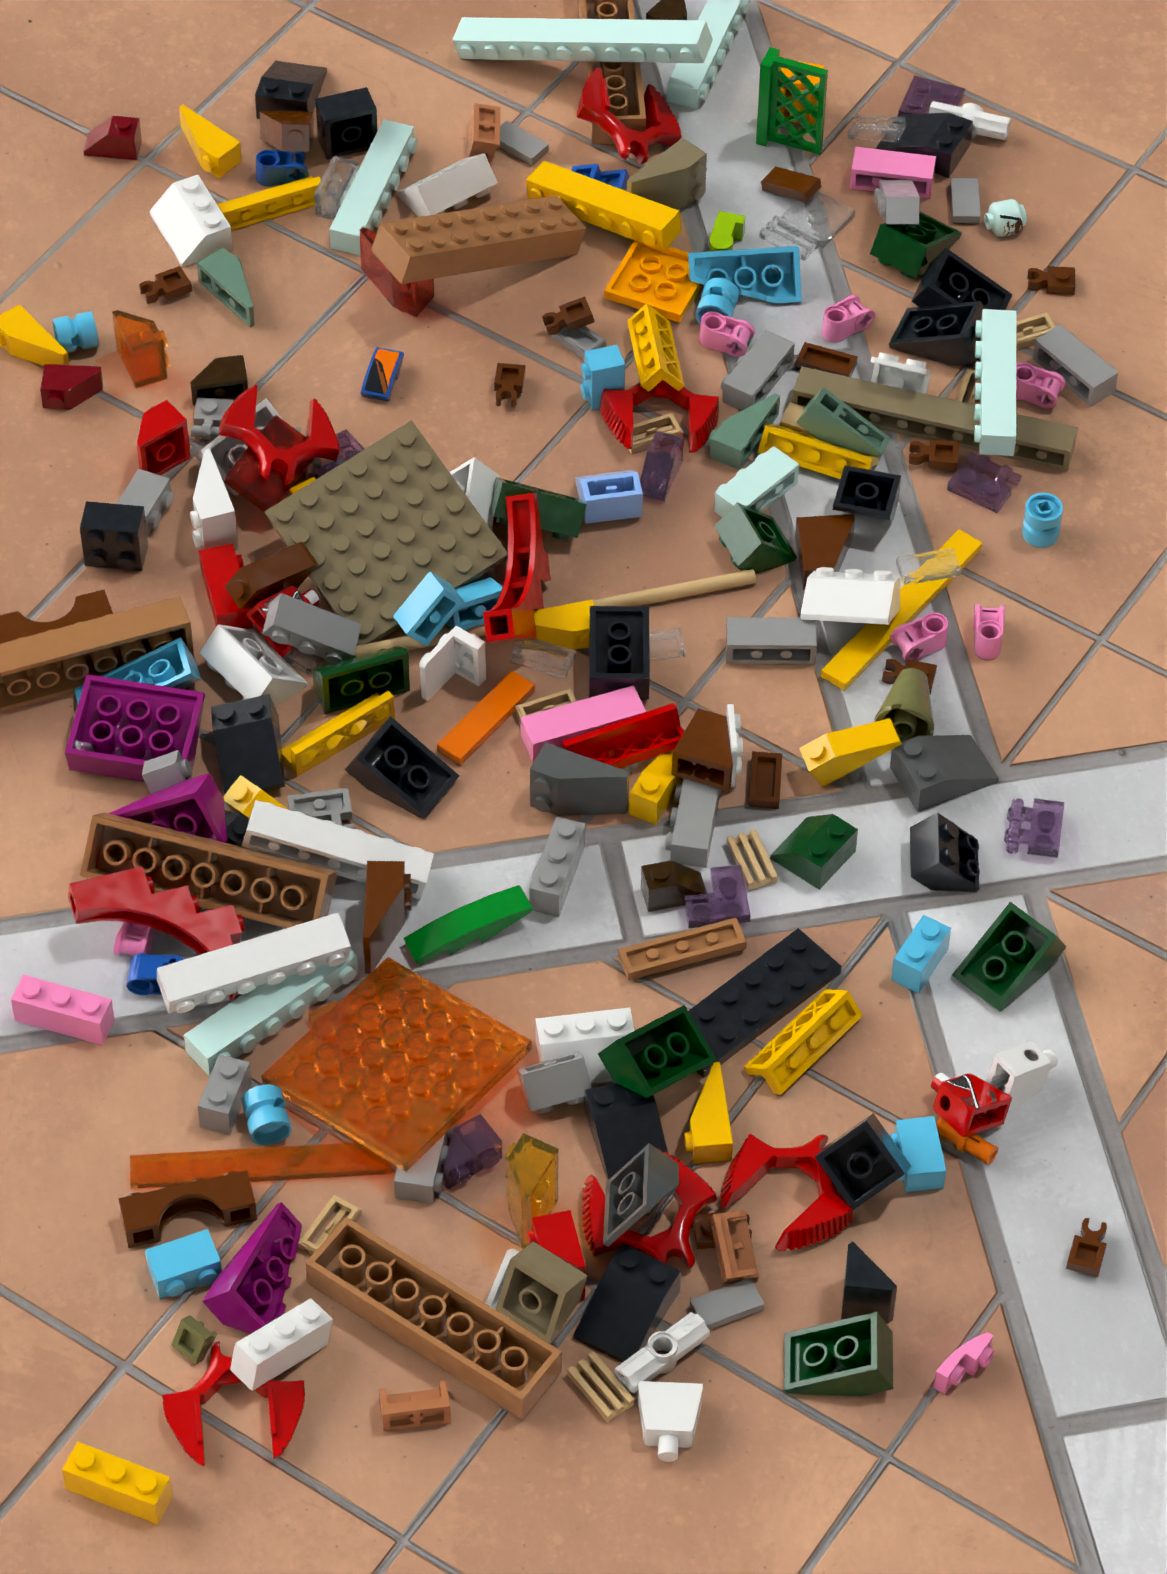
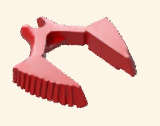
[577,68,682,164]
[600,380,719,453]
[219,385,340,484]
[719,1134,854,1251]
[582,1148,717,1270]
[162,1339,305,1466]

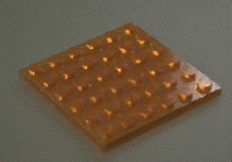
[261,957,533,1172]

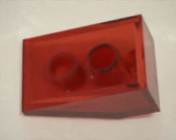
[359,226,434,317]
[224,415,315,513]

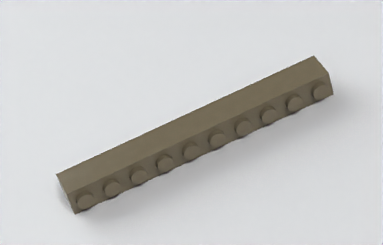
[792,366,1078,471]

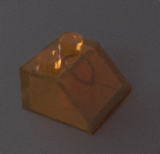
[112,310,170,388]

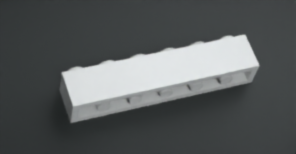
[242,800,434,900]
[157,912,351,1013]

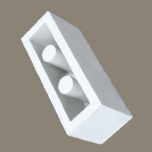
[230,1298,333,1391]

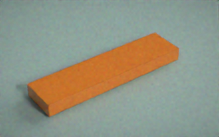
[437,670,535,765]

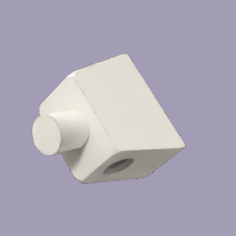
[986,1041,1058,1111]
[638,1381,703,1462]

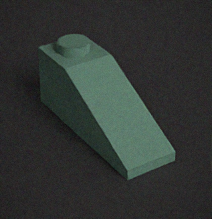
[197,247,255,328]
[796,387,891,458]
[708,393,780,470]

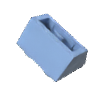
[575,470,643,524]

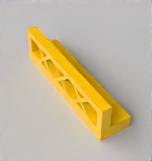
[217,176,324,231]
[627,303,685,392]
[757,423,880,479]
[282,691,395,777]
[743,989,863,1094]

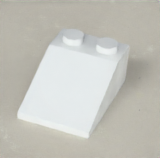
[190,449,238,550]

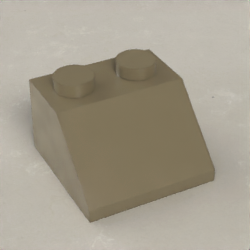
[495,1242,588,1344]

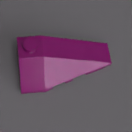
[108,773,227,843]

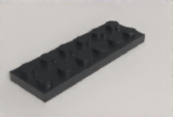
[689,928,842,1078]

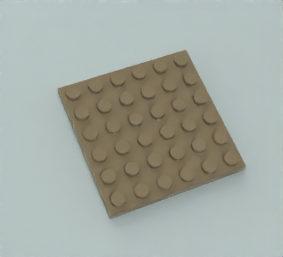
[265,420,508,646]

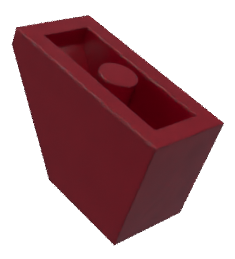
[83,116,142,160]
[40,364,103,410]

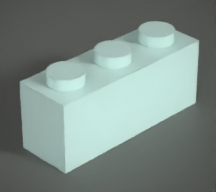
[714,446,799,517]

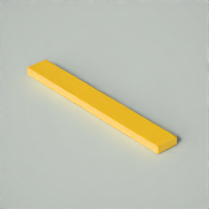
[821,529,983,691]

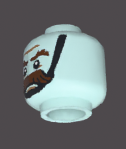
[984,199,1027,237]

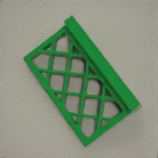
[756,47,828,155]

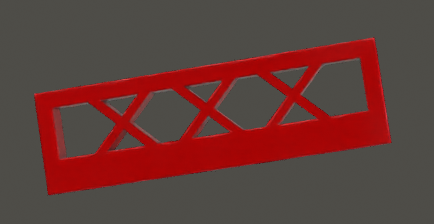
[562,703,685,769]

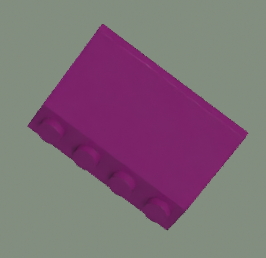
[65,674,205,782]

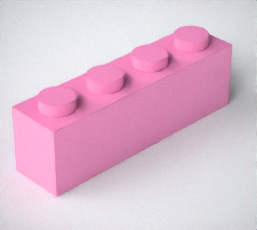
[521,685,646,763]

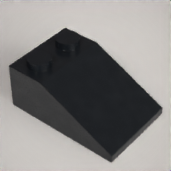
[255,60,327,119]
[876,112,973,178]
[911,248,1013,310]
[889,301,984,365]
[589,606,650,700]
[211,694,285,794]
[344,716,460,819]
[584,1083,668,1181]
[573,1243,681,1363]

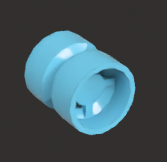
[696,278,739,325]
[52,311,99,353]
[1022,492,1063,548]
[241,1084,292,1146]

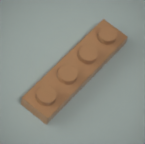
[618,917,747,981]

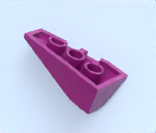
[202,1202,302,1334]

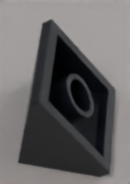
[841,1241,897,1324]

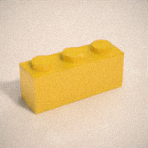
[62,1441,173,1525]

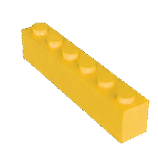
[526,161,682,251]

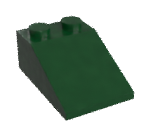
[870,211,962,278]
[952,902,1066,1012]
[784,1312,893,1396]

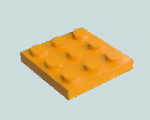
[604,240,703,323]

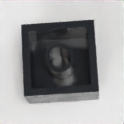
[315,87,378,160]
[80,501,148,571]
[815,1113,912,1210]

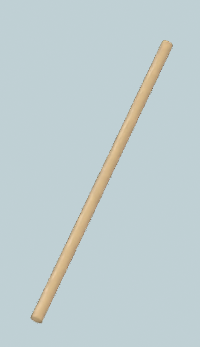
[354,569,756,657]

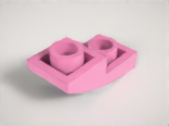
[934,1332,995,1394]

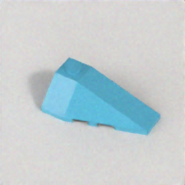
[688,246,802,303]
[74,637,201,704]

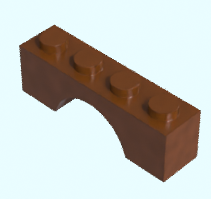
[0,589,113,644]
[118,1170,257,1248]

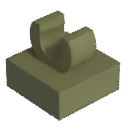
[171,1315,217,1364]

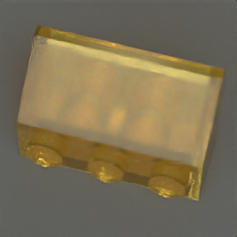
[505,1133,559,1249]

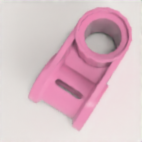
[822,294,875,342]
[699,312,755,357]
[1016,362,1065,409]
[973,604,1005,660]
[890,612,948,662]
[114,922,159,956]

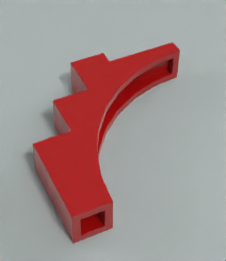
[483,493,551,642]
[68,866,245,1002]

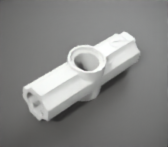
[929,101,1011,141]
[614,1312,710,1393]

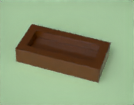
[761,166,822,202]
[795,342,858,377]
[749,751,783,809]

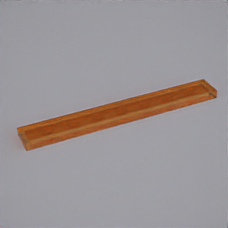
[130,1140,392,1189]

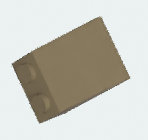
[627,138,707,210]

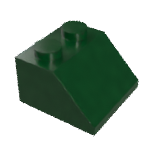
[714,502,797,574]
[770,814,858,890]

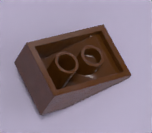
[363,861,412,974]

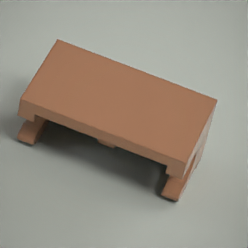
[468,103,500,162]
[710,1210,759,1285]
[379,1381,451,1431]

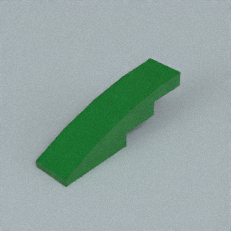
[403,885,534,966]

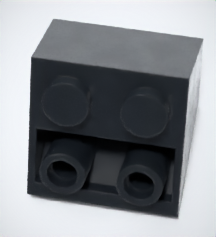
[910,813,980,892]

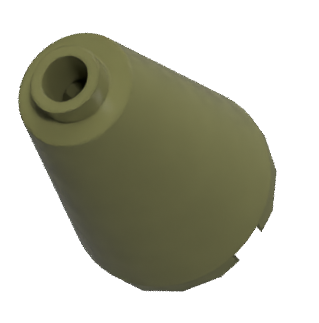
[874,668,934,742]

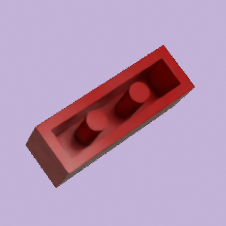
[198,544,253,629]

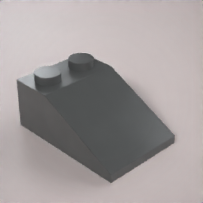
[890,735,999,812]
[530,742,629,816]
[603,1143,679,1247]

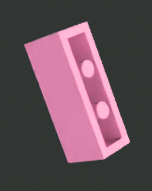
[850,147,936,198]
[11,975,115,1045]

